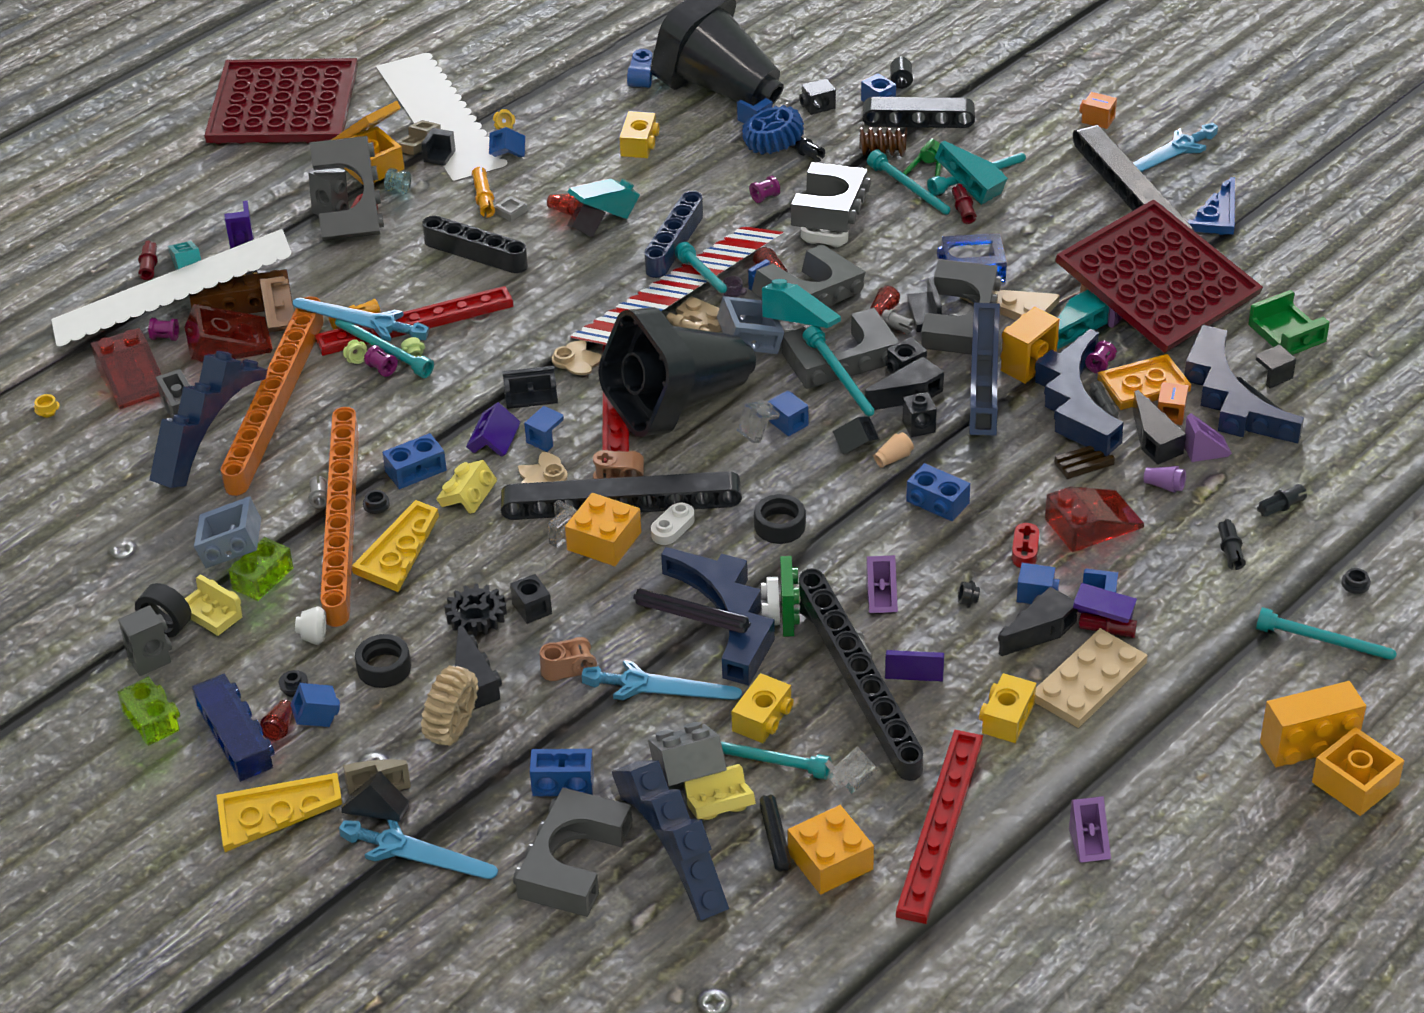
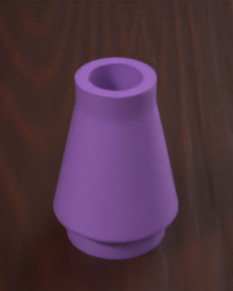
[1144,466,1186,493]

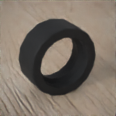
[754,494,806,544]
[135,583,192,638]
[354,634,411,688]

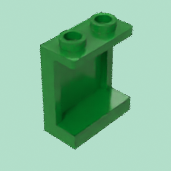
[1248,290,1330,355]

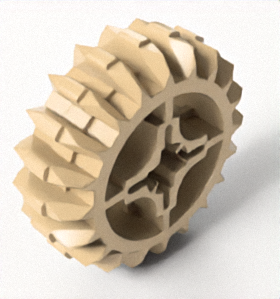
[421,665,478,746]

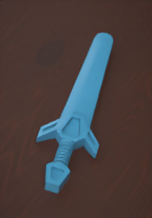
[1133,122,1218,172]
[292,298,429,341]
[581,661,742,700]
[339,820,498,879]

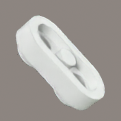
[801,227,849,247]
[651,503,695,545]
[761,577,780,625]

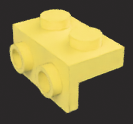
[436,460,497,514]
[185,574,242,636]
[683,764,756,820]

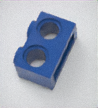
[382,433,447,489]
[906,463,971,522]
[530,749,594,796]

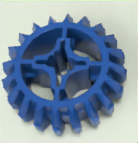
[742,105,804,155]

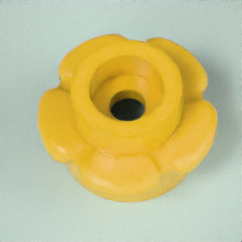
[493,109,515,130]
[34,394,60,418]

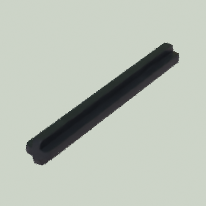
[633,588,751,633]

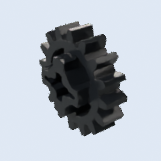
[444,584,507,636]

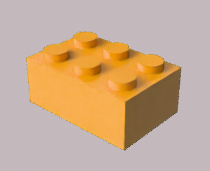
[1260,681,1366,768]

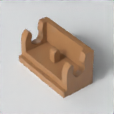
[260,276,294,333]

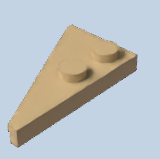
[960,290,1060,321]

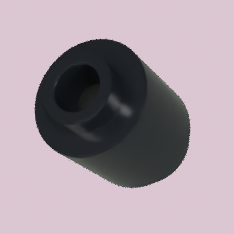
[890,57,913,89]

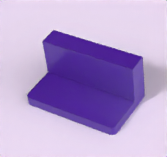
[224,200,254,249]
[466,402,520,457]
[1073,583,1137,623]
[885,650,944,682]

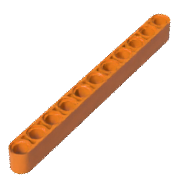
[221,296,324,496]
[320,407,359,627]

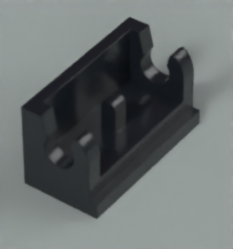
[502,366,558,409]

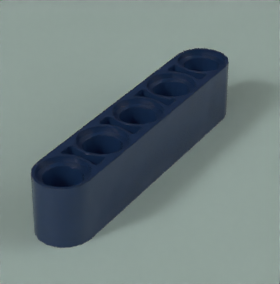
[644,191,703,278]

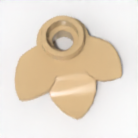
[552,340,602,375]
[518,452,568,483]

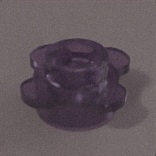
[723,276,747,298]

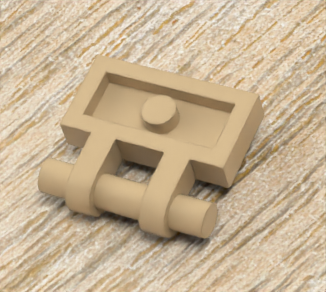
[666,296,722,333]

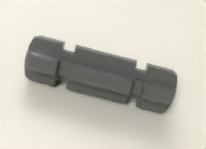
[1089,381,1119,419]

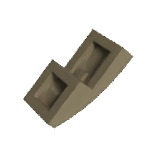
[396,120,441,155]
[343,759,411,796]

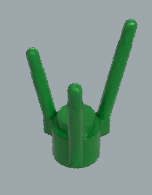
[903,138,941,176]

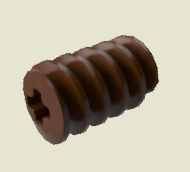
[859,126,907,157]

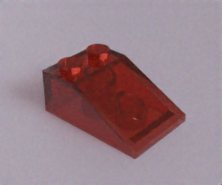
[184,304,273,362]
[91,328,161,409]
[1045,486,1144,552]

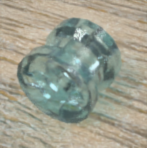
[384,168,411,195]

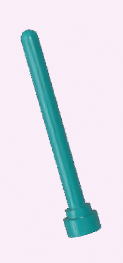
[867,150,951,215]
[927,153,1026,196]
[675,242,727,294]
[335,319,434,378]
[803,326,875,417]
[1256,607,1397,660]
[721,741,831,780]

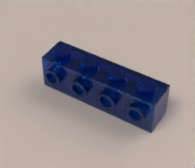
[192,673,275,782]

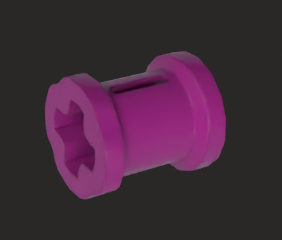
[749,175,780,203]
[148,318,179,341]
[1085,341,1117,374]
[364,345,398,377]

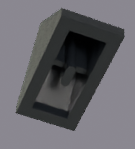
[341,771,409,821]

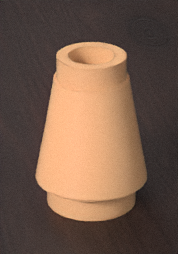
[873,432,914,468]

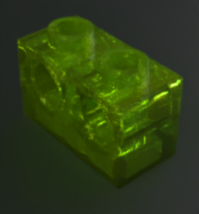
[228,536,294,601]
[117,676,180,746]

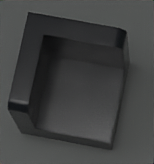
[422,128,456,166]
[567,202,606,237]
[1256,345,1296,388]
[832,416,880,454]

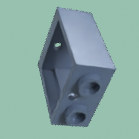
[717,296,784,354]
[194,496,261,569]

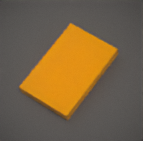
[331,101,401,140]
[1097,354,1192,410]

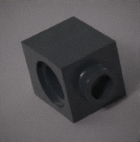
[799,78,836,115]
[886,337,927,374]
[902,392,937,438]
[510,574,552,624]

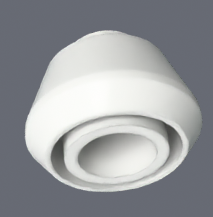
[295,606,326,645]

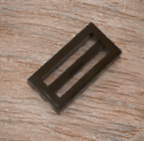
[1054,446,1115,479]

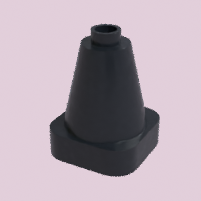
[651,0,784,106]
[598,307,756,437]

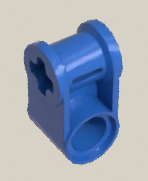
[627,49,653,88]

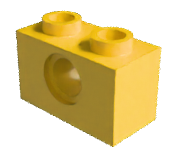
[619,111,660,158]
[731,673,794,743]
[979,673,1037,743]

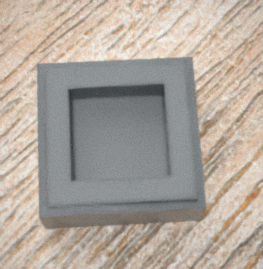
[494,196,528,222]

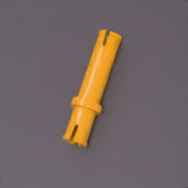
[471,167,495,218]

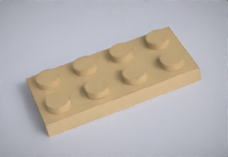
[1035,628,1148,728]

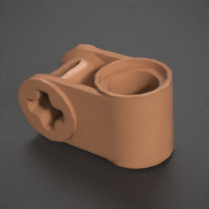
[593,450,644,479]
[540,637,597,681]

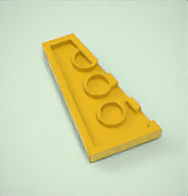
[352,500,439,592]
[216,773,343,852]

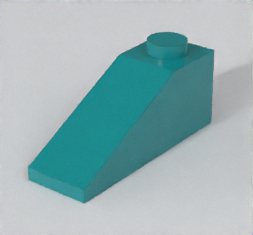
[935,141,1008,205]
[567,178,641,219]
[168,241,201,270]
[762,279,841,328]
[1057,289,1109,350]

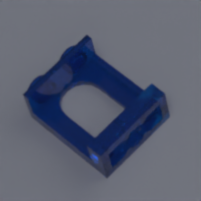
[937,233,1007,283]

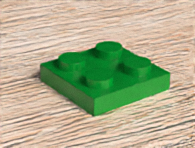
[780,556,800,637]

